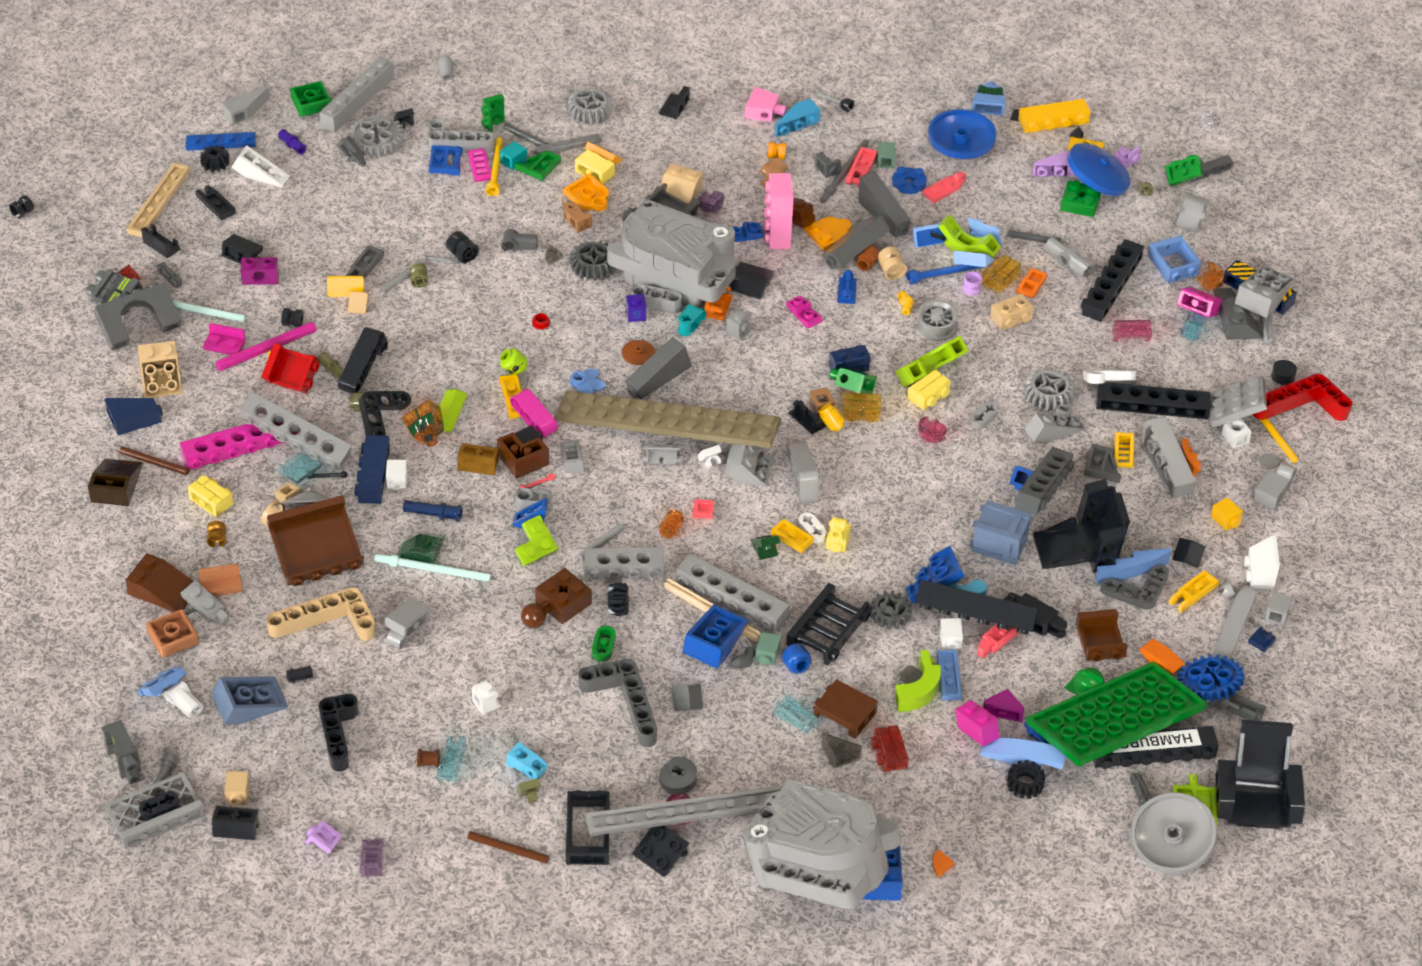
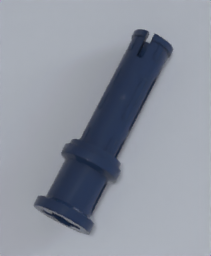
[403,500,463,522]

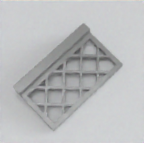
[104,772,205,849]

